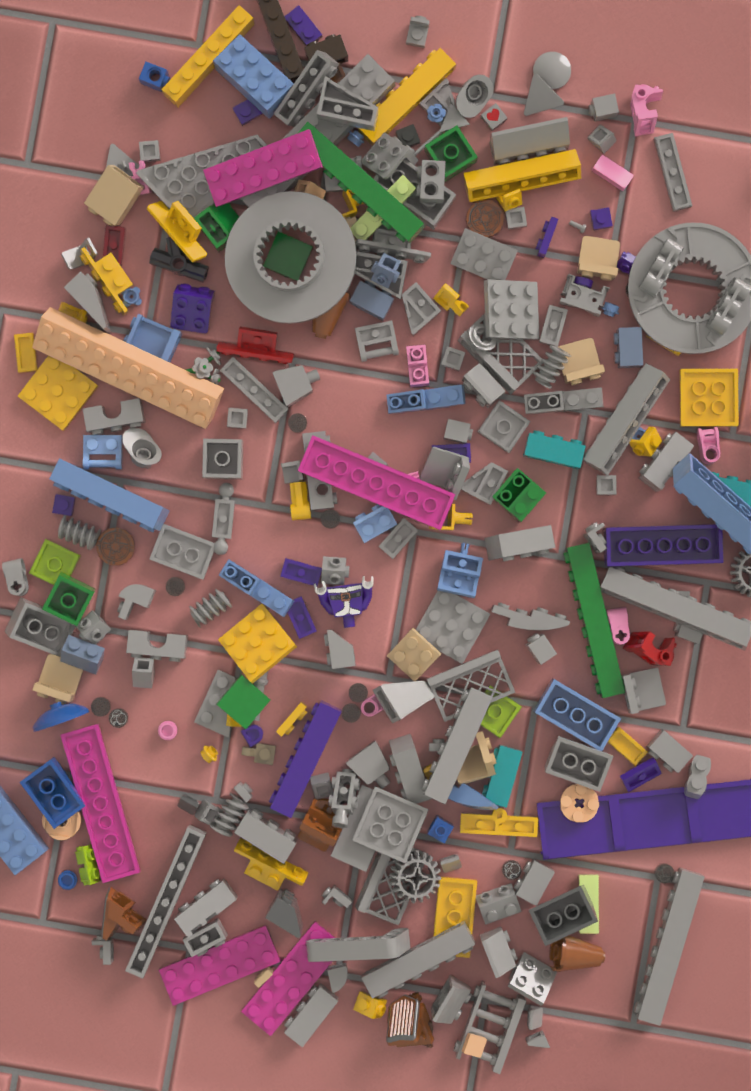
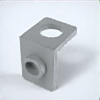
[61,238,98,270]

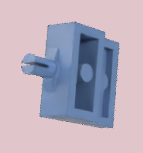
[437,543,483,598]

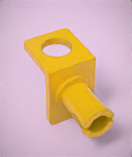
[341,190,364,219]
[429,504,473,531]

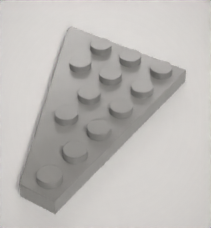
[136,135,267,218]

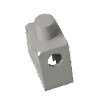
[272,365,321,408]
[346,740,390,789]

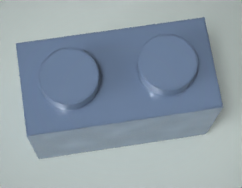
[350,281,394,321]
[613,327,643,368]
[60,635,105,675]

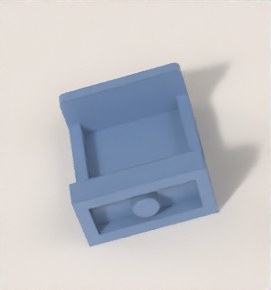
[123,314,182,363]

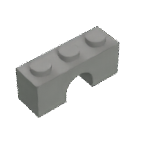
[83,398,146,435]
[126,630,188,662]

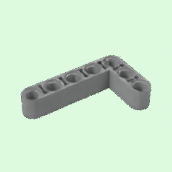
[306,928,411,962]

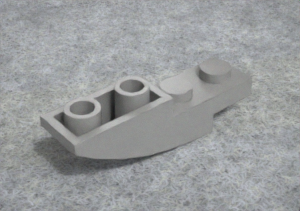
[524,387,604,414]
[491,602,570,630]

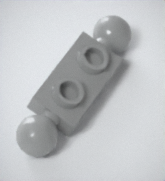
[212,483,235,555]

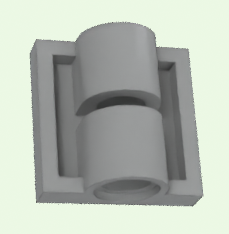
[508,952,557,1006]

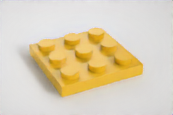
[18,356,98,431]
[679,369,739,427]
[218,603,297,684]

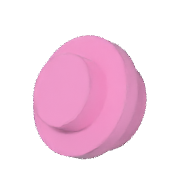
[158,721,177,740]

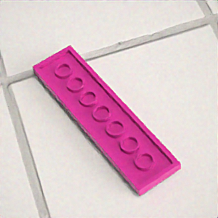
[298,435,456,530]
[60,724,141,883]

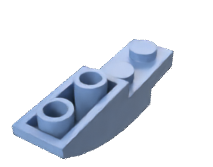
[386,384,466,414]
[219,559,294,617]

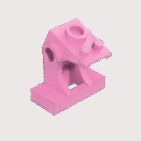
[630,84,663,136]

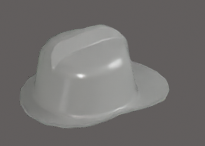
[456,74,494,118]
[122,428,162,469]

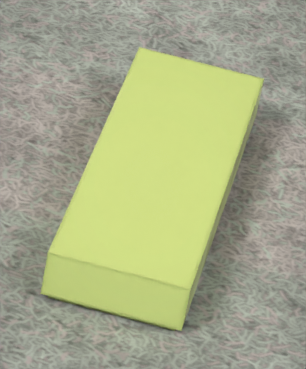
[579,874,599,934]

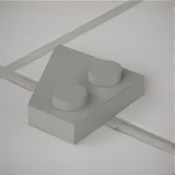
[419,78,458,132]
[402,282,441,336]
[461,462,508,505]

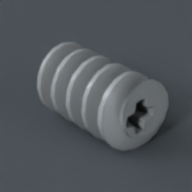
[533,345,571,389]
[58,515,101,550]
[189,589,233,628]
[210,793,249,837]

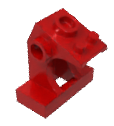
[623,631,677,666]

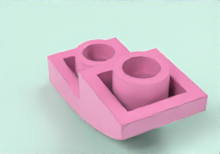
[406,345,429,388]

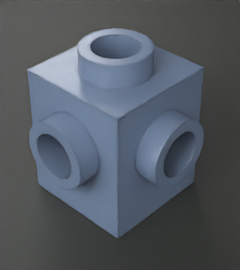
[371,253,401,288]

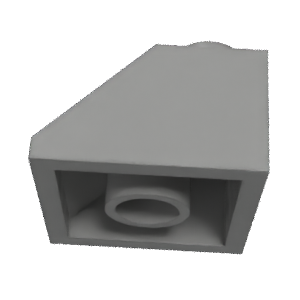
[480,927,518,978]

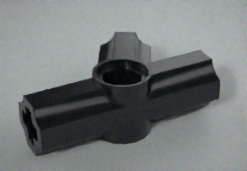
[149,237,209,283]

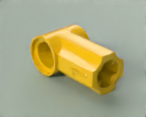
[290,482,311,521]

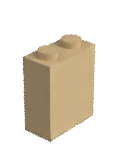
[84,165,144,226]

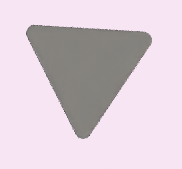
[524,74,564,116]
[106,144,139,176]

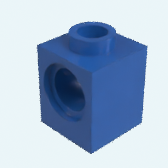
[139,61,170,92]
[427,815,454,844]

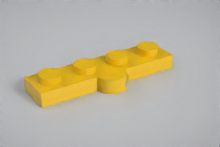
[460,807,538,837]

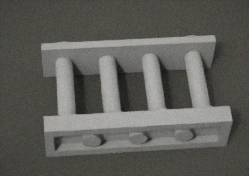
[453,981,526,1074]

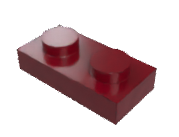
[102,225,126,266]

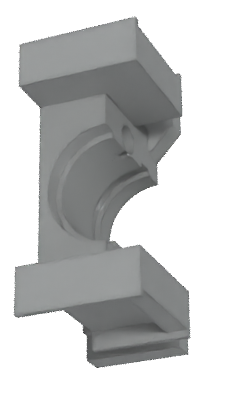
[559,274,610,317]

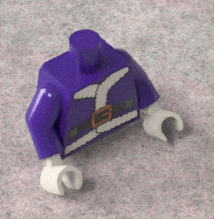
[314,576,374,628]

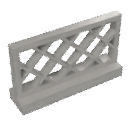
[458,314,543,395]
[427,650,515,722]
[355,847,429,925]

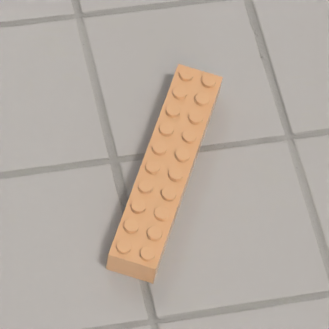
[32,307,224,429]

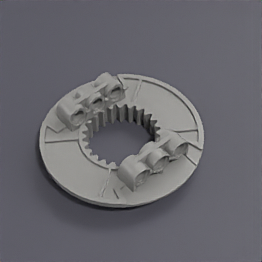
[225,191,357,324]
[628,223,751,354]

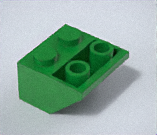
[194,203,239,253]
[492,468,546,523]

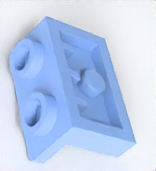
[353,505,398,543]

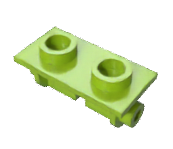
[75,844,100,885]

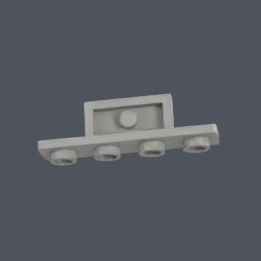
[355,228,431,263]

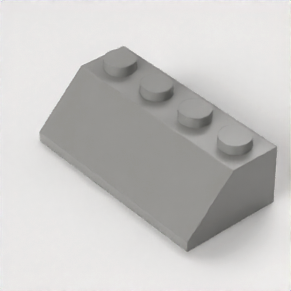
[489,117,570,165]

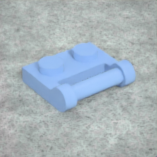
[83,435,123,469]

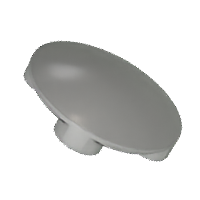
[533,52,571,89]

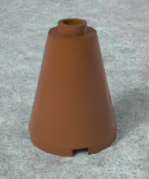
[312,292,350,339]
[549,935,605,972]

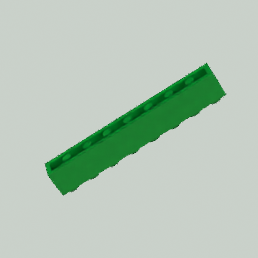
[297,122,425,244]
[563,543,625,698]

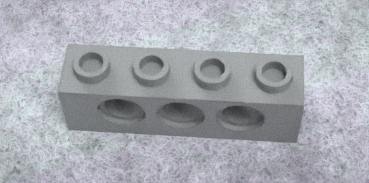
[302,431,338,511]

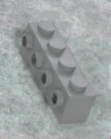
[274,50,339,127]

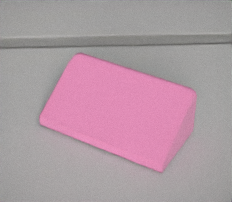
[592,155,634,191]

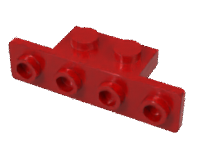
[216,327,294,364]

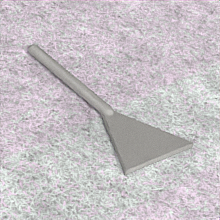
[414,104,470,156]

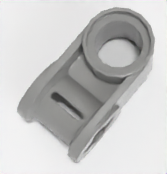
[2,558,29,596]

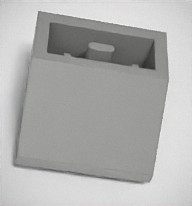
[462,363,505,408]
[324,629,356,669]

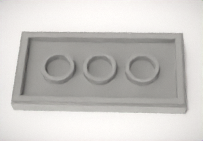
[331,785,375,872]

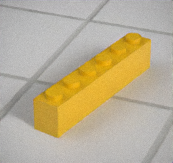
[162,5,255,108]
[358,48,456,146]
[463,149,581,202]

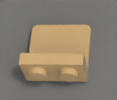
[577,236,620,281]
[559,338,605,385]
[33,654,83,704]
[457,731,497,785]

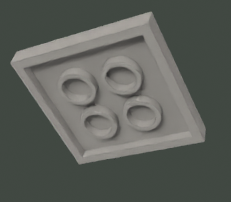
[484,279,539,340]
[416,591,490,664]
[352,787,429,864]

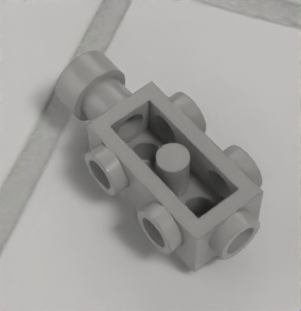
[329,769,360,828]

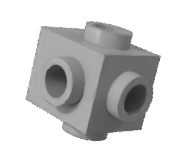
[321,556,350,585]
[76,610,111,645]

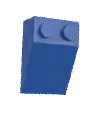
[20,757,86,829]

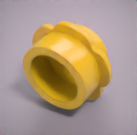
[200,745,218,763]

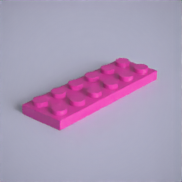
[203,129,323,207]
[241,921,335,1036]
[159,925,281,1006]

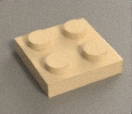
[387,628,441,681]

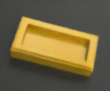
[14,332,38,373]
[608,726,648,766]

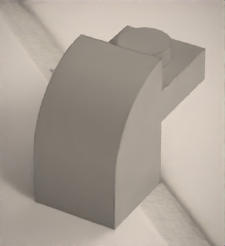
[117,584,156,620]

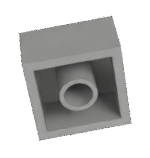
[202,439,243,480]

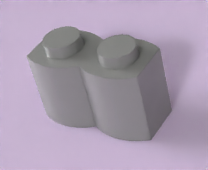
[684,755,711,800]

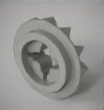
[467,324,497,352]

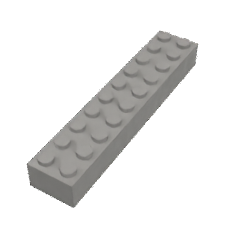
[239,54,395,208]

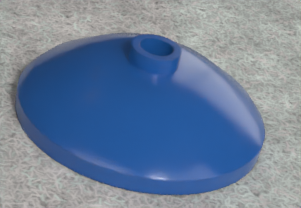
[33,701,89,732]

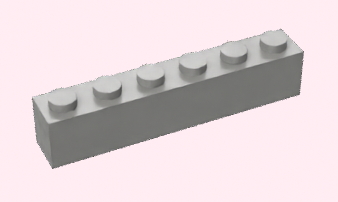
[583,363,670,476]
[421,687,493,804]
[361,921,475,999]

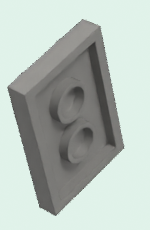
[450,228,518,280]
[150,524,215,580]

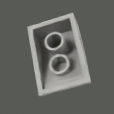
[64,272,112,334]
[4,597,76,657]
[431,975,472,1024]

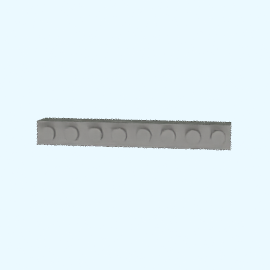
[601,566,751,651]
[125,825,207,979]
[634,867,704,1026]

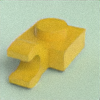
[433,283,469,316]

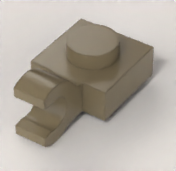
[241,743,276,765]

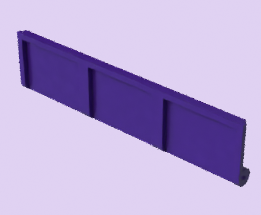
[536,779,751,860]

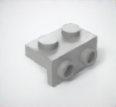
[476,883,522,925]

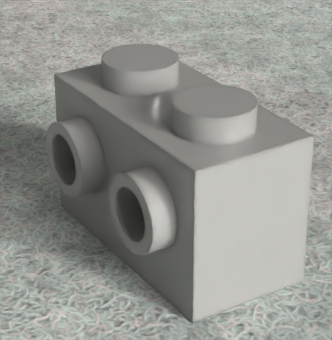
[183,918,228,957]

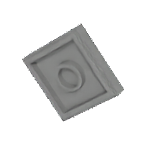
[478,400,531,453]

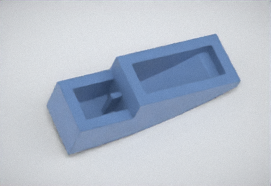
[448,783,499,810]

